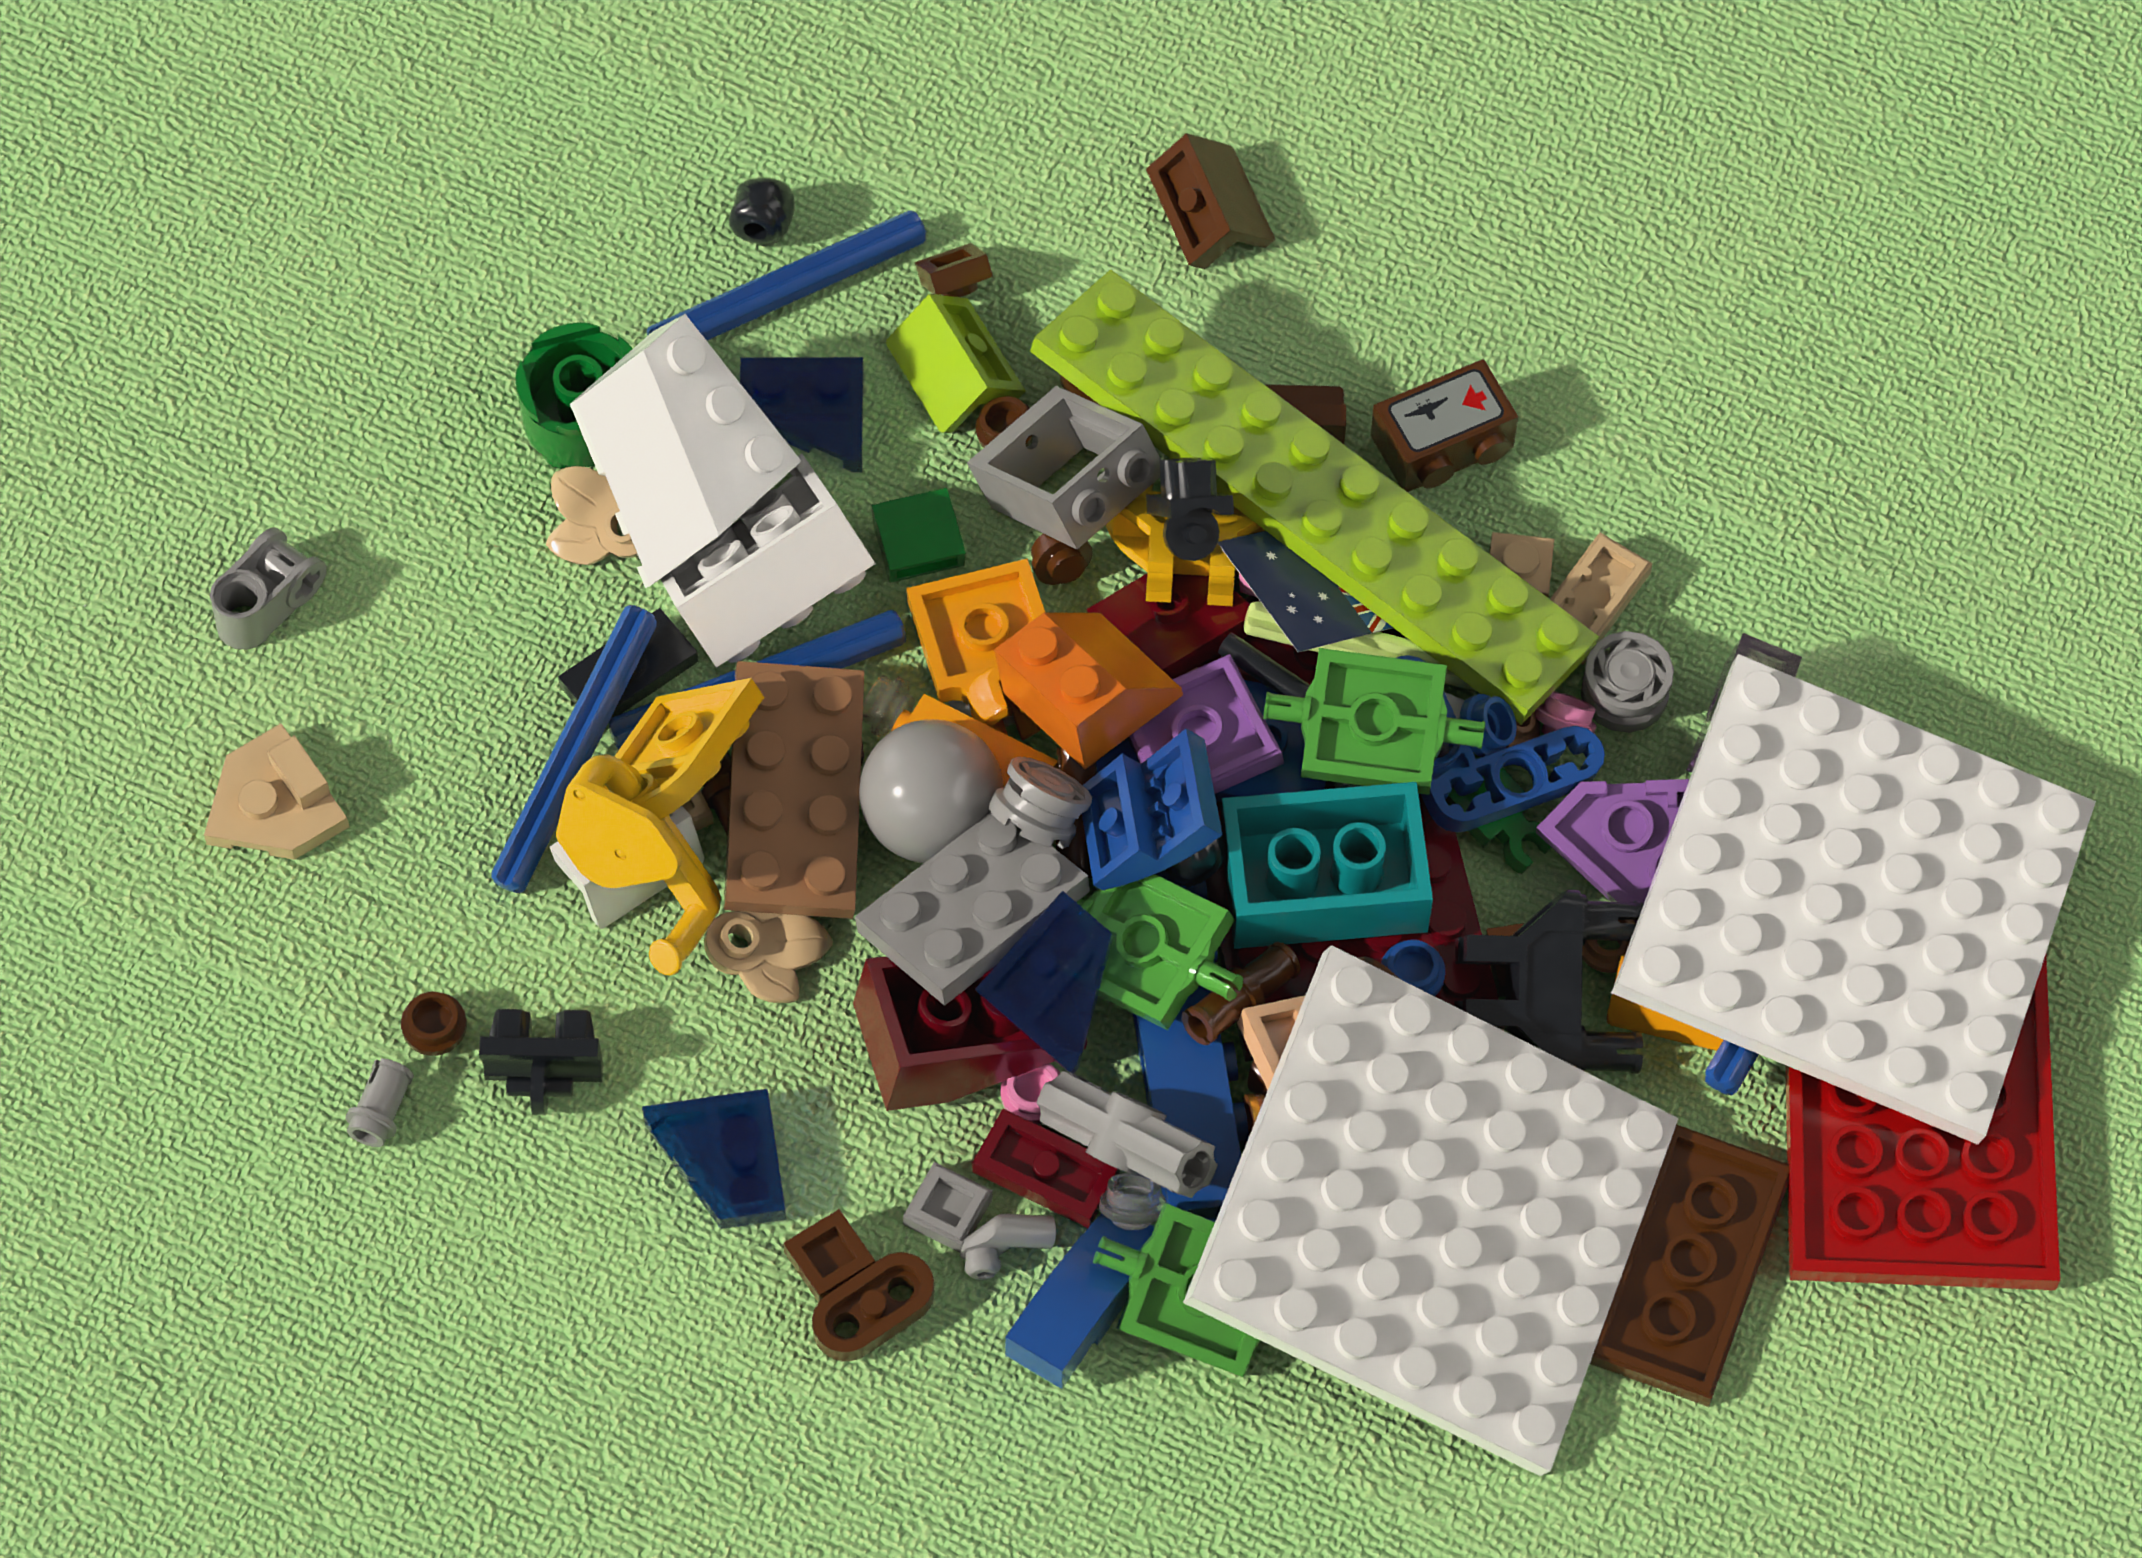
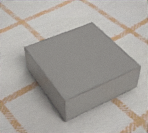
[903,1162,993,1253]

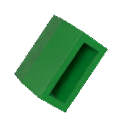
[871,488,966,583]

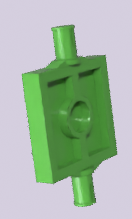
[1263,648,1485,795]
[1054,874,1243,1031]
[1093,1203,1261,1378]

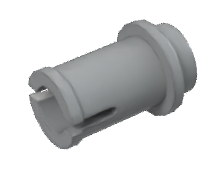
[346,1058,414,1147]

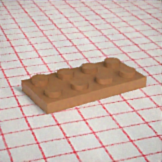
[724,661,864,919]

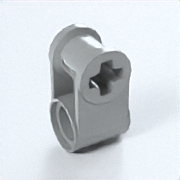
[210,527,327,650]

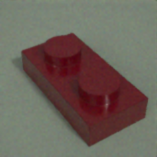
[972,1109,1120,1228]

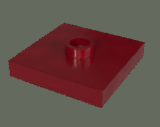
[1086,573,1250,679]

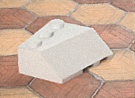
[570,314,801,588]
[661,453,876,668]

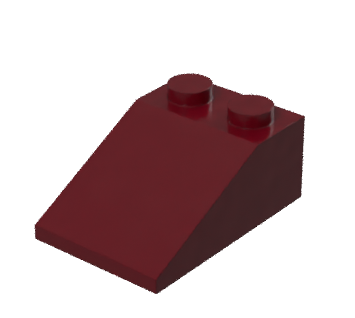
[853,935,1088,1111]

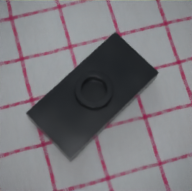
[558,608,699,718]

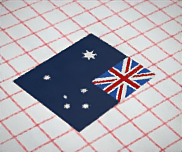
[1218,531,1393,652]

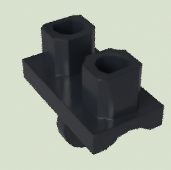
[1146,457,1234,561]
[479,1009,603,1116]

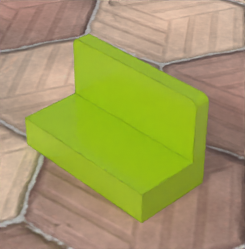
[886,294,1026,433]

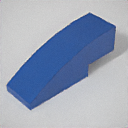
[1005,1202,1155,1389]

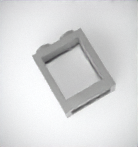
[967,386,1161,549]

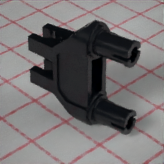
[1454,890,1643,1074]

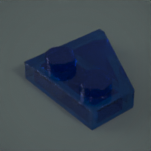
[740,357,864,472]
[975,890,1113,1075]
[642,1089,786,1229]

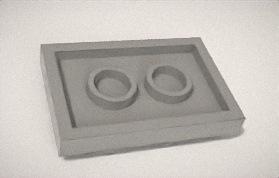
[855,812,1090,1006]

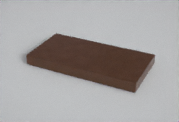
[1590,1124,1789,1407]

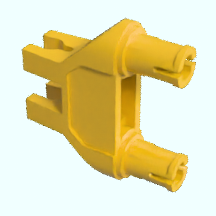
[1105,484,1265,606]

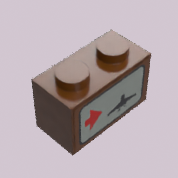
[1370,359,1518,492]

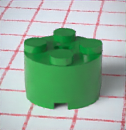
[515,322,632,469]

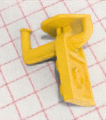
[556,678,765,976]

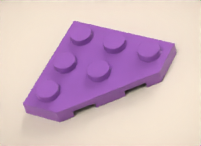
[1536,779,1689,924]

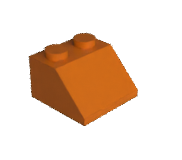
[994,612,1183,769]

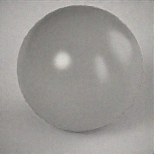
[859,719,1004,863]

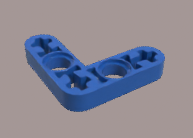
[1396,655,1605,833]

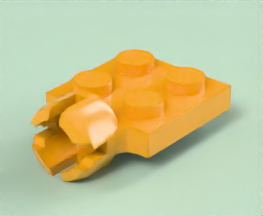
[906,559,1045,741]

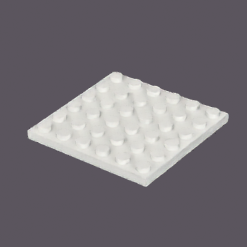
[1611,654,2096,1144]
[1183,945,1679,1476]

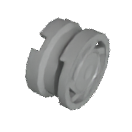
[1581,631,1674,733]
[989,757,1092,849]

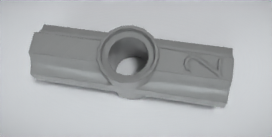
[1036,1071,1218,1198]

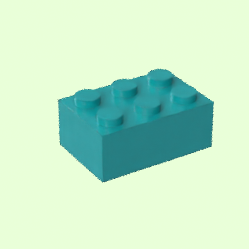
[1220,782,1433,949]

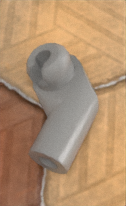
[960,1214,1056,1280]

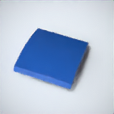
[1082,728,1222,890]

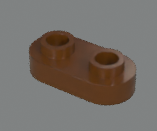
[812,1252,934,1361]

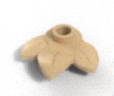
[546,466,638,565]
[704,911,833,1003]

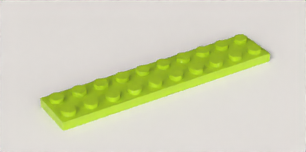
[1030,269,1599,725]

